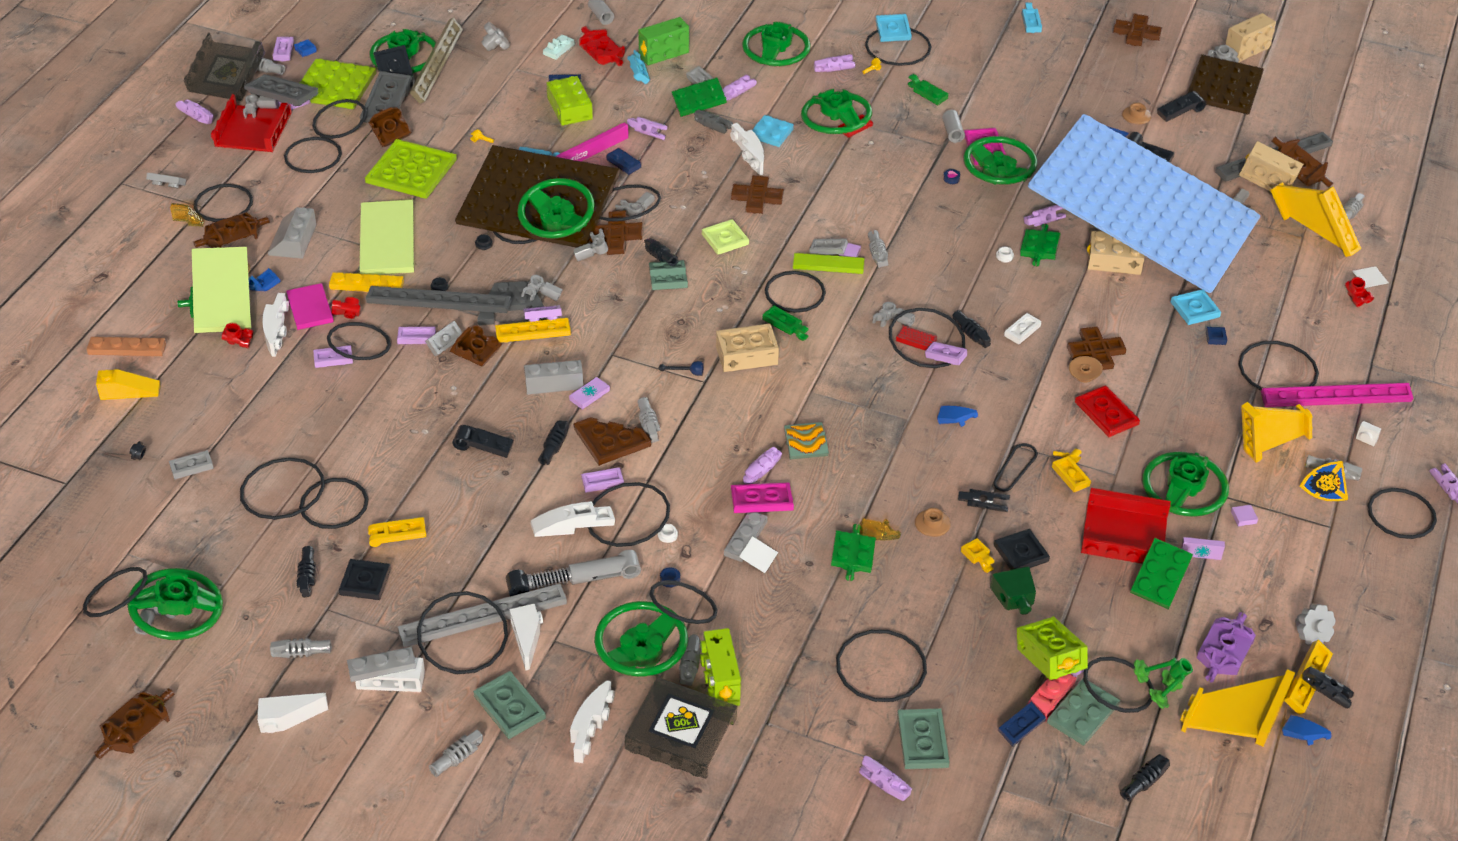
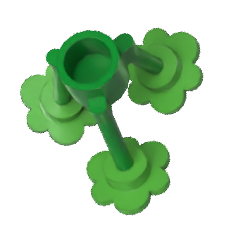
[1134,658,1193,709]

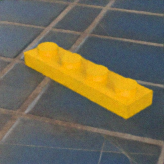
[329,272,404,292]
[495,318,571,343]
[1284,640,1333,715]

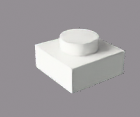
[1356,421,1381,446]

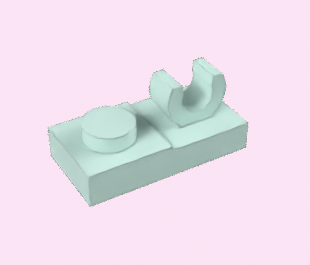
[543,35,574,60]

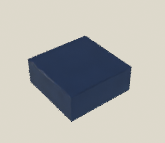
[1206,327,1228,345]

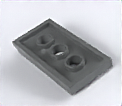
[360,71,415,123]
[244,74,318,106]

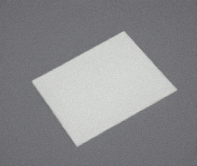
[1353,266,1388,288]
[739,536,778,573]

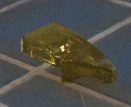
[170,203,204,227]
[860,518,901,540]

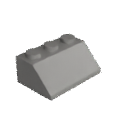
[268,207,316,259]
[524,360,583,395]

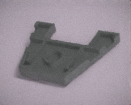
[477,281,548,325]

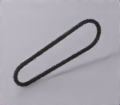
[994,443,1038,492]

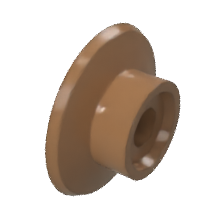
[1122,103,1151,124]
[1069,356,1103,383]
[915,508,951,537]

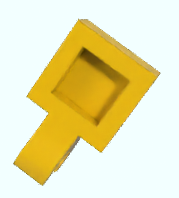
[961,538,994,573]

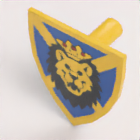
[1300,461,1348,501]

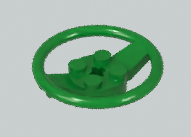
[742,22,811,66]
[369,29,436,73]
[801,89,872,134]
[963,136,1038,185]
[518,178,594,238]
[1142,452,1229,517]
[127,568,223,640]
[594,601,688,677]

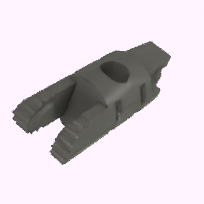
[694,110,733,134]
[679,634,701,686]

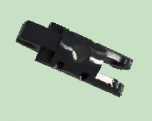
[958,489,1010,512]
[1302,667,1354,709]

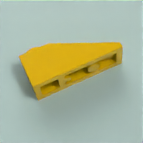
[96,369,160,400]

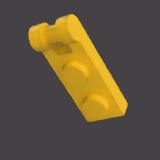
[368,517,426,547]

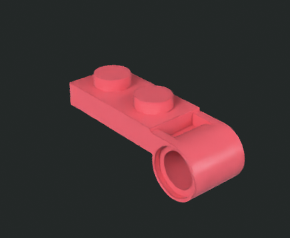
[1027,674,1076,721]

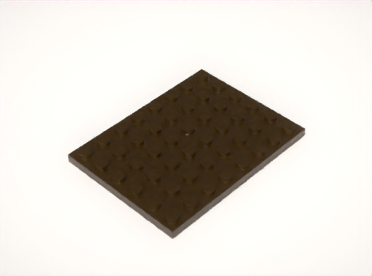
[455,145,620,248]

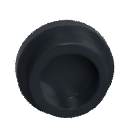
[475,234,493,250]
[430,277,449,291]
[129,441,147,460]

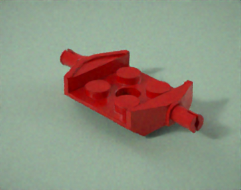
[579,26,625,66]

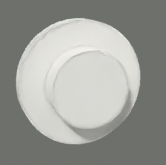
[996,247,1014,263]
[658,524,678,543]

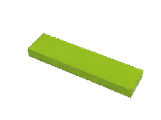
[793,253,864,274]

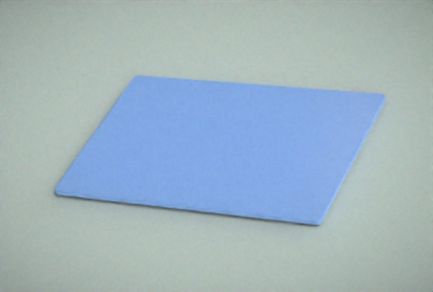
[1028,114,1260,293]

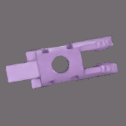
[814,55,855,72]
[723,75,757,101]
[176,99,213,124]
[627,117,668,140]
[1024,204,1066,226]
[743,447,782,484]
[1429,463,1458,504]
[859,756,912,801]

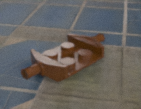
[1271,136,1334,188]
[193,212,270,248]
[94,688,175,759]

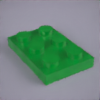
[671,78,727,117]
[1130,538,1193,610]

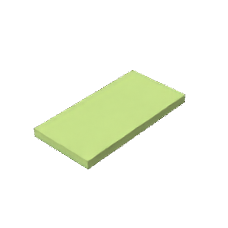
[360,200,414,275]
[192,247,251,333]

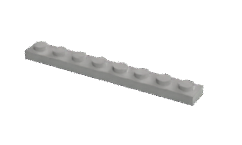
[398,584,567,647]

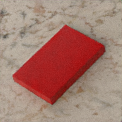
[1075,385,1140,437]

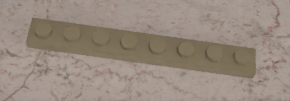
[410,18,463,104]

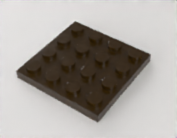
[1188,54,1264,115]

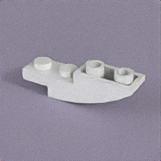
[730,123,764,175]
[263,293,289,357]
[530,501,615,537]
[570,681,615,763]

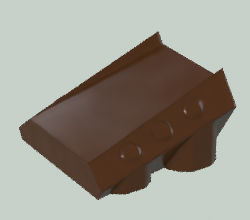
[368,107,412,147]
[449,325,502,367]

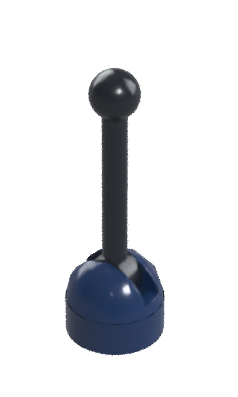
[658,361,704,376]

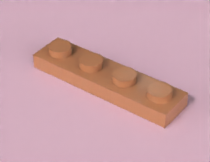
[86,337,166,356]

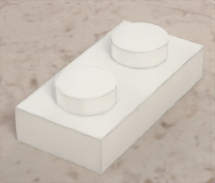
[1004,313,1041,344]

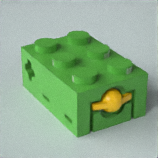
[638,17,689,66]

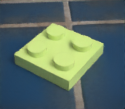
[702,219,749,255]

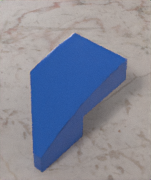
[248,268,281,291]
[937,406,978,427]
[1282,715,1332,746]

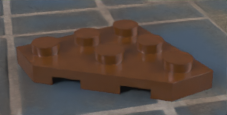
[573,417,651,466]

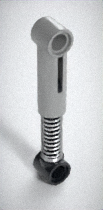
[505,550,641,597]

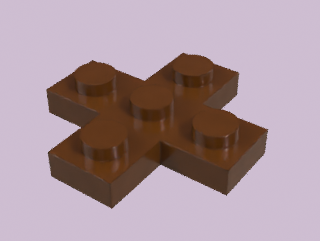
[1113,14,1162,47]
[731,175,784,214]
[590,211,643,255]
[1067,326,1127,370]

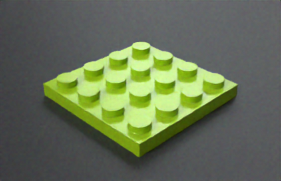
[300,59,376,110]
[365,139,457,199]

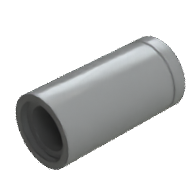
[588,0,614,25]
[942,110,965,143]

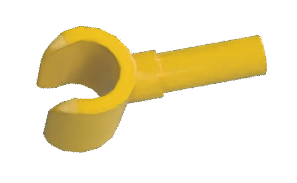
[862,58,882,74]
[470,129,494,143]
[1053,449,1081,463]

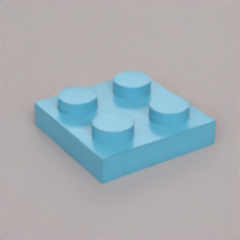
[875,14,912,42]
[752,115,794,147]
[1171,289,1221,325]

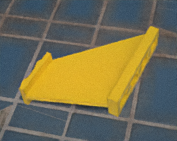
[1270,182,1361,257]
[1241,402,1313,463]
[1180,669,1295,747]

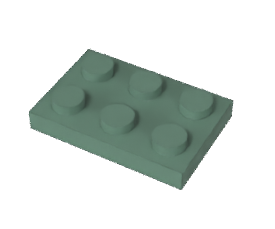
[473,671,546,739]
[1047,679,1120,746]
[897,709,950,769]

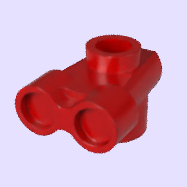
[1345,277,1374,307]
[332,297,360,319]
[221,323,254,348]

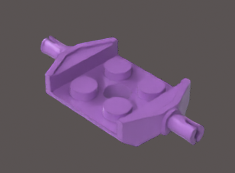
[1197,612,1256,683]

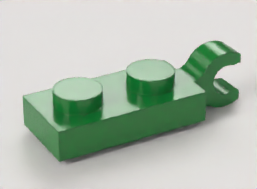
[907,74,949,106]
[762,306,809,341]

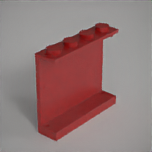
[211,94,292,152]
[1081,488,1171,564]

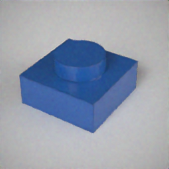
[294,39,317,57]

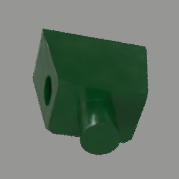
[990,566,1036,615]

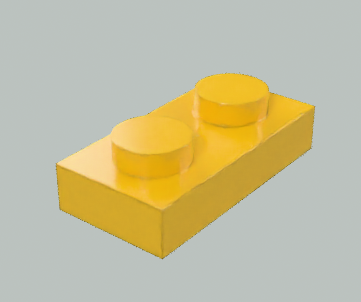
[1052,456,1091,492]

